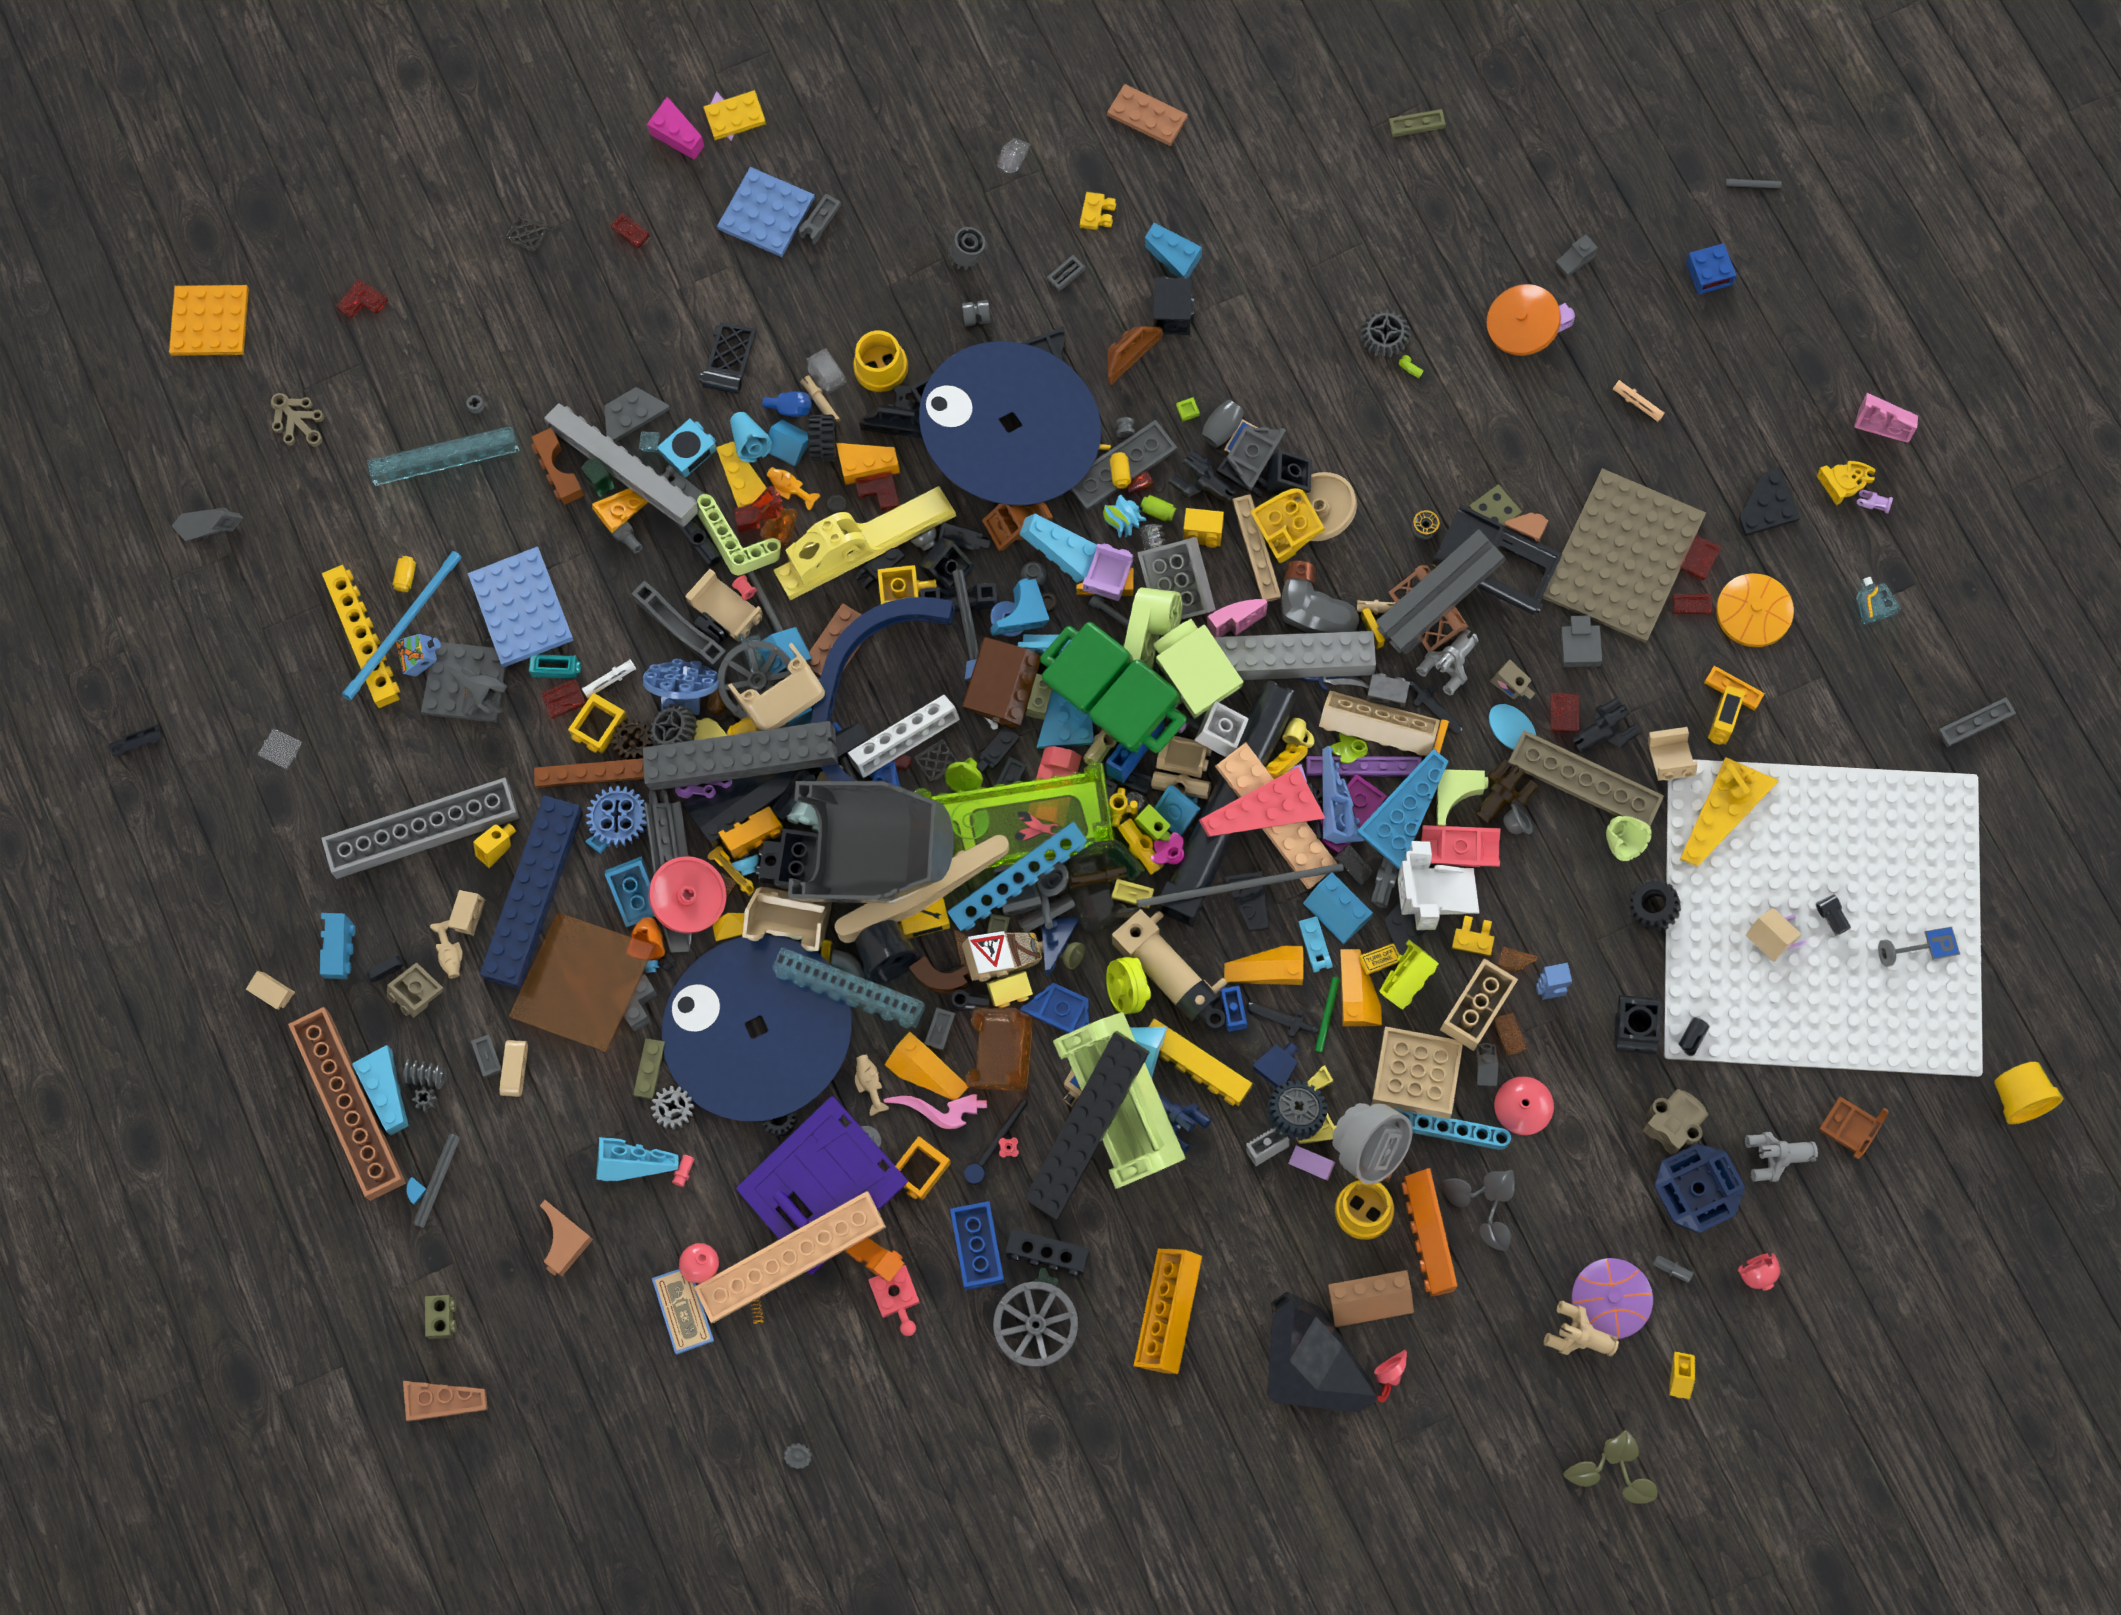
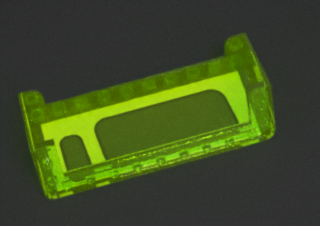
[914,762,1115,868]

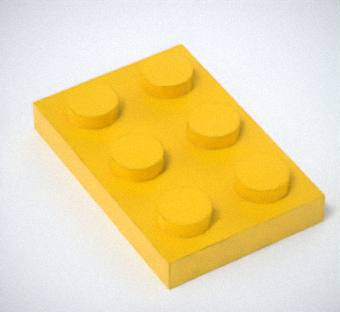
[704,90,766,140]

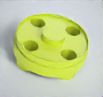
[1106,957,1151,1014]

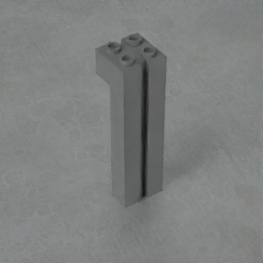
[1376,529,1506,655]

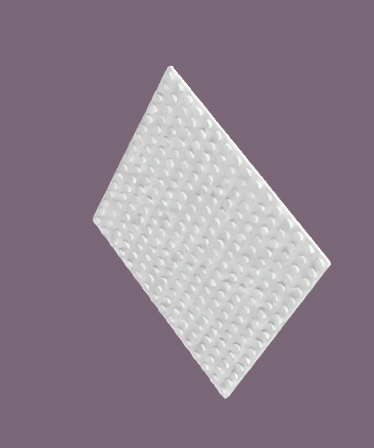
[1664,760,1983,1077]

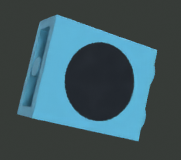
[657,419,717,478]

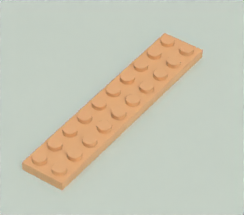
[694,1191,886,1323]

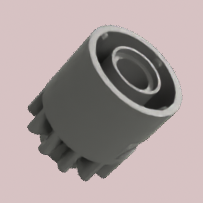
[948,227,985,270]

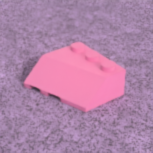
[1854,393,1918,443]

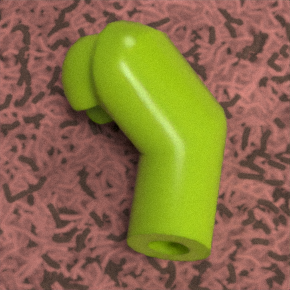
[1399,355,1423,378]

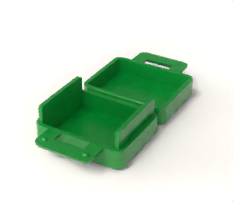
[1040,622,1187,754]

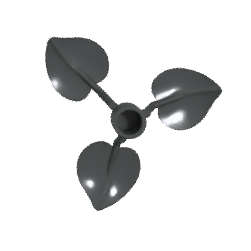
[1440,1170,1515,1251]

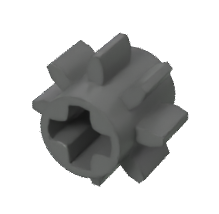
[412,1086,438,1112]

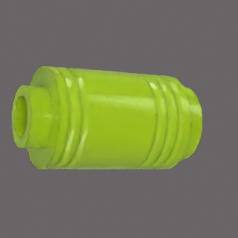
[1140,495,1176,522]

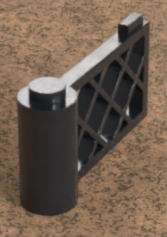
[699,322,756,394]

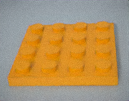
[169,285,249,356]

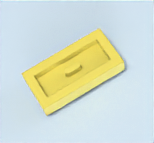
[1112,879,1154,909]

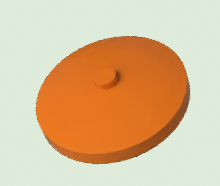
[1487,285,1561,356]

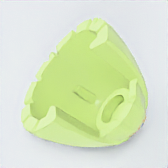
[1606,816,1651,861]

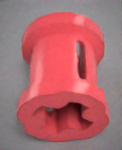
[732,575,757,600]

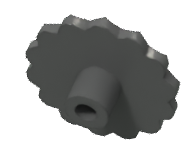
[784,1443,812,1469]

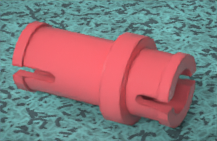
[672,1155,695,1187]

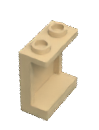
[1156,727,1212,778]

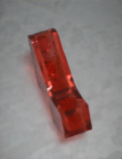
[734,486,783,532]

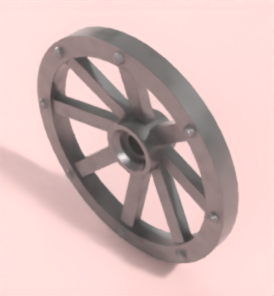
[993,1282,1078,1367]

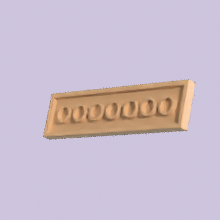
[1215,742,1337,889]

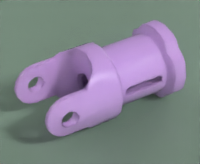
[1857,490,1893,513]

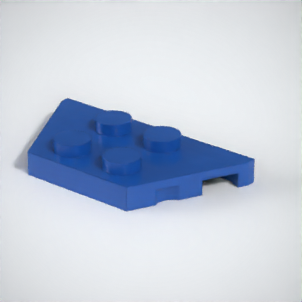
[1020,983,1089,1033]

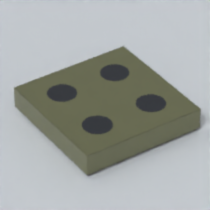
[1469,485,1522,525]

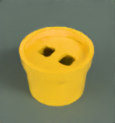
[854,331,908,392]
[1994,1062,2063,1124]
[1335,1180,1394,1240]

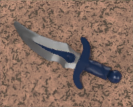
[1299,676,1369,691]

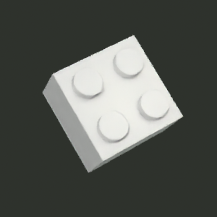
[1194,701,1249,757]

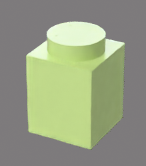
[1154,619,1243,719]

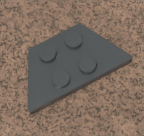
[604,387,670,443]
[1227,426,1286,491]

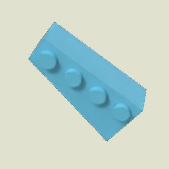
[1019,514,1097,583]
[352,1045,408,1135]

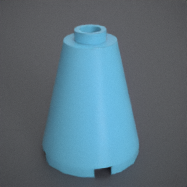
[730,412,772,463]

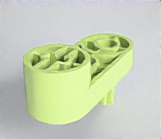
[1124,587,1182,669]

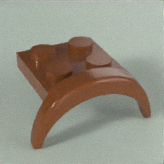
[1819,1097,1888,1159]

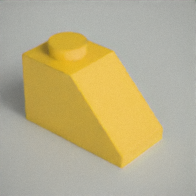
[1670,1352,1695,1399]

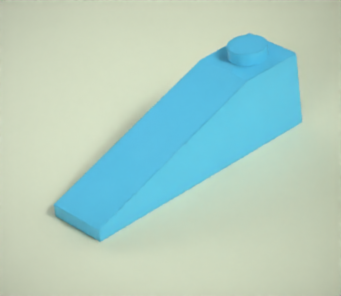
[597,1137,678,1181]

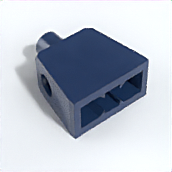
[1252,1042,1299,1088]

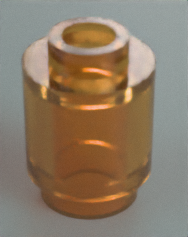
[707,689,726,714]

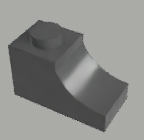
[1555,235,1598,277]

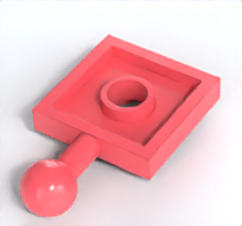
[868,1265,920,1336]

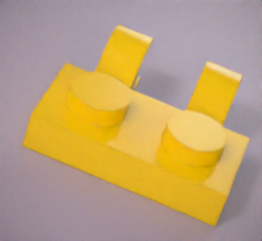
[1080,192,1116,230]
[1452,916,1494,957]

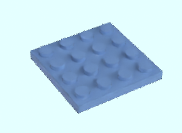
[717,167,815,257]

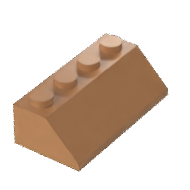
[1327,1270,1414,1328]

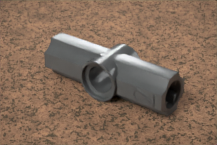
[1371,857,1398,907]

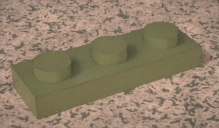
[633,1038,665,1099]

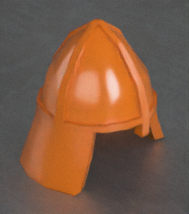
[627,917,665,961]

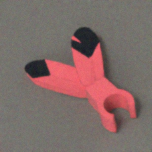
[1015,811,1059,841]

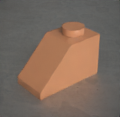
[1505,513,1548,542]

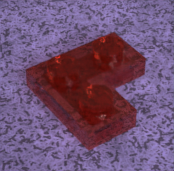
[336,279,388,318]
[855,470,899,511]

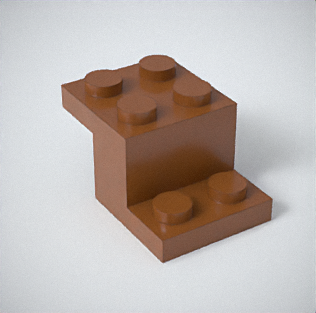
[982,502,1053,551]

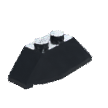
[859,404,922,438]

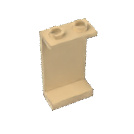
[685,569,763,642]

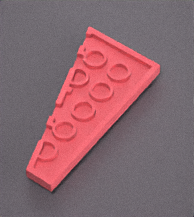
[1199,767,1325,837]

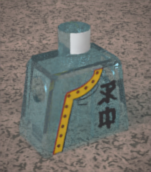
[1856,577,1901,625]

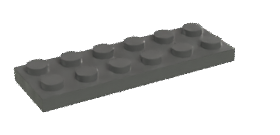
[1070,420,1177,511]

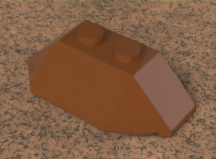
[1108,327,1162,385]

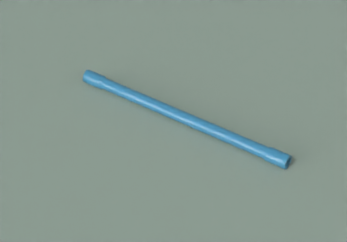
[342,551,462,701]

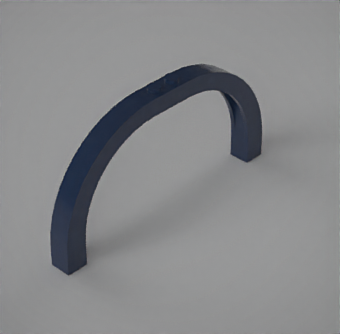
[811,597,955,781]

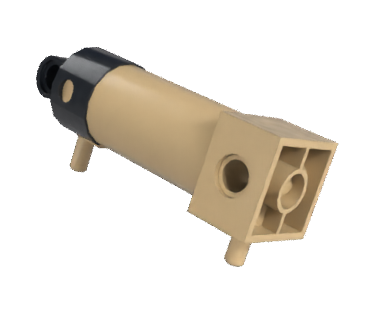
[1112,909,1227,1032]

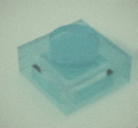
[639,431,661,452]

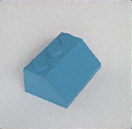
[1303,872,1373,944]

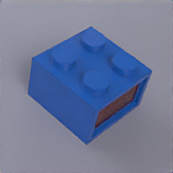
[1686,243,1736,295]

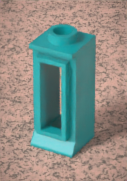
[529,654,581,679]

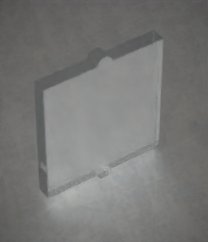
[258,728,303,770]

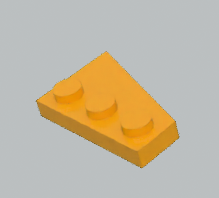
[592,488,648,533]

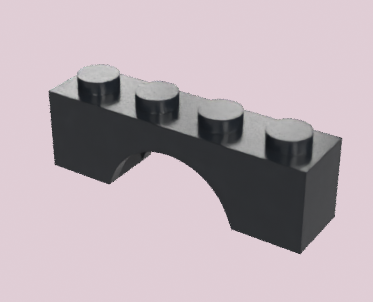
[920,583,998,612]

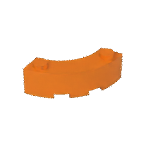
[844,1238,904,1282]

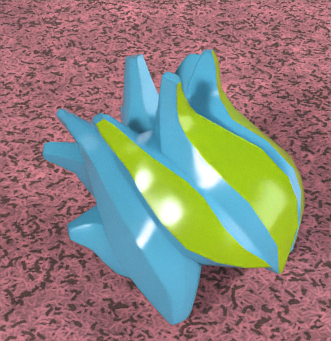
[1103,495,1146,538]

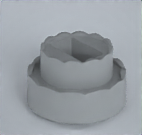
[1332,1103,1412,1184]

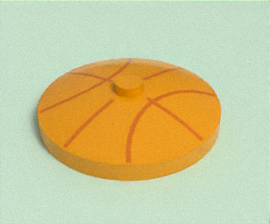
[1716,574,1794,647]

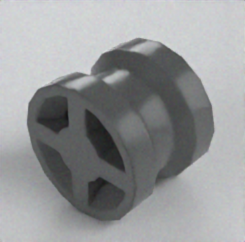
[1116,417,1135,438]

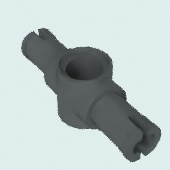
[610,521,642,554]

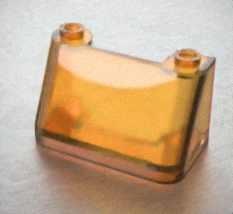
[966,1008,1032,1091]

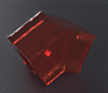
[891,754,912,771]

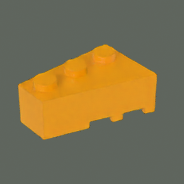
[836,443,900,485]
[718,807,783,861]

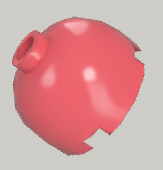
[679,1243,719,1284]
[1738,1253,1780,1291]

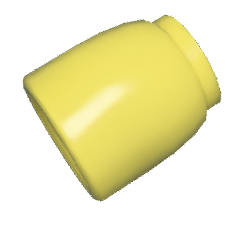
[1282,718,1314,748]

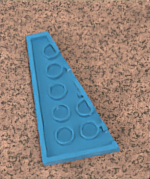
[1037,690,1094,749]
[1357,749,1448,870]

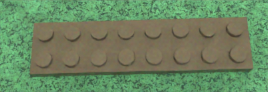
[1508,730,1664,826]

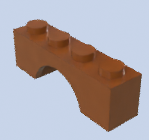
[531,427,584,505]

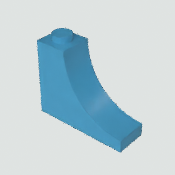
[990,578,1049,636]

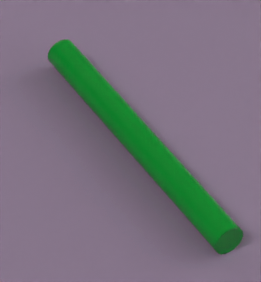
[1315,977,1340,1053]

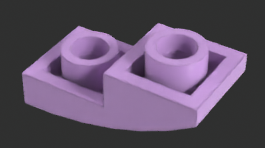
[1288,1145,1335,1181]

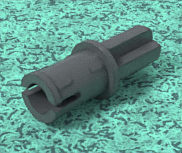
[1653,1255,1694,1283]

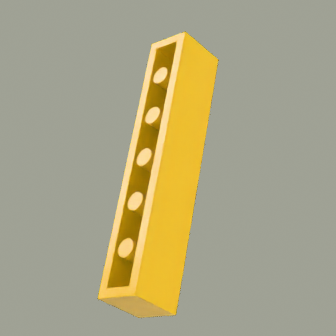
[1149,1018,1252,1106]

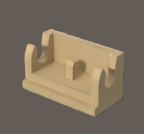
[448,890,485,936]
[246,971,295,1010]

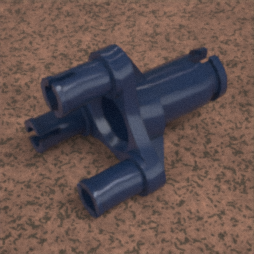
[1158,1093,1212,1154]

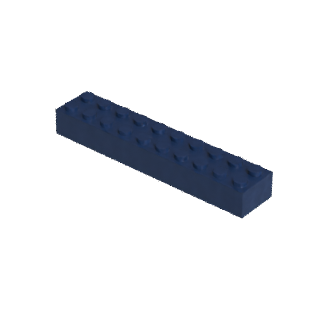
[480,795,583,990]

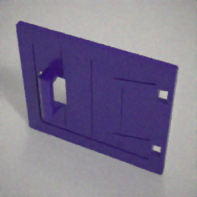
[736,1096,908,1275]

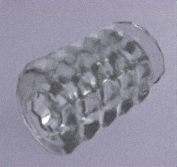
[1139,524,1166,551]

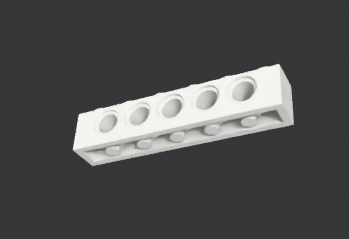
[848,695,960,778]

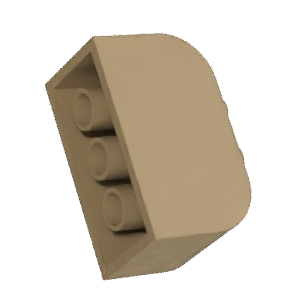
[1440,959,1518,1051]

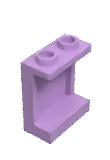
[1083,544,1133,601]

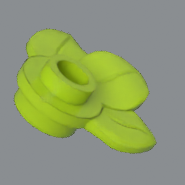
[1330,732,1368,763]

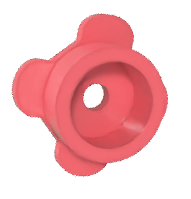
[999,1137,1019,1158]

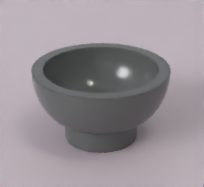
[911,528,936,551]
[1020,561,1047,587]

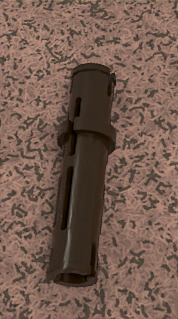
[1069,865,1127,889]

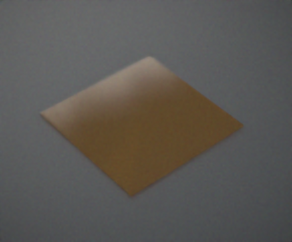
[509,912,655,1052]

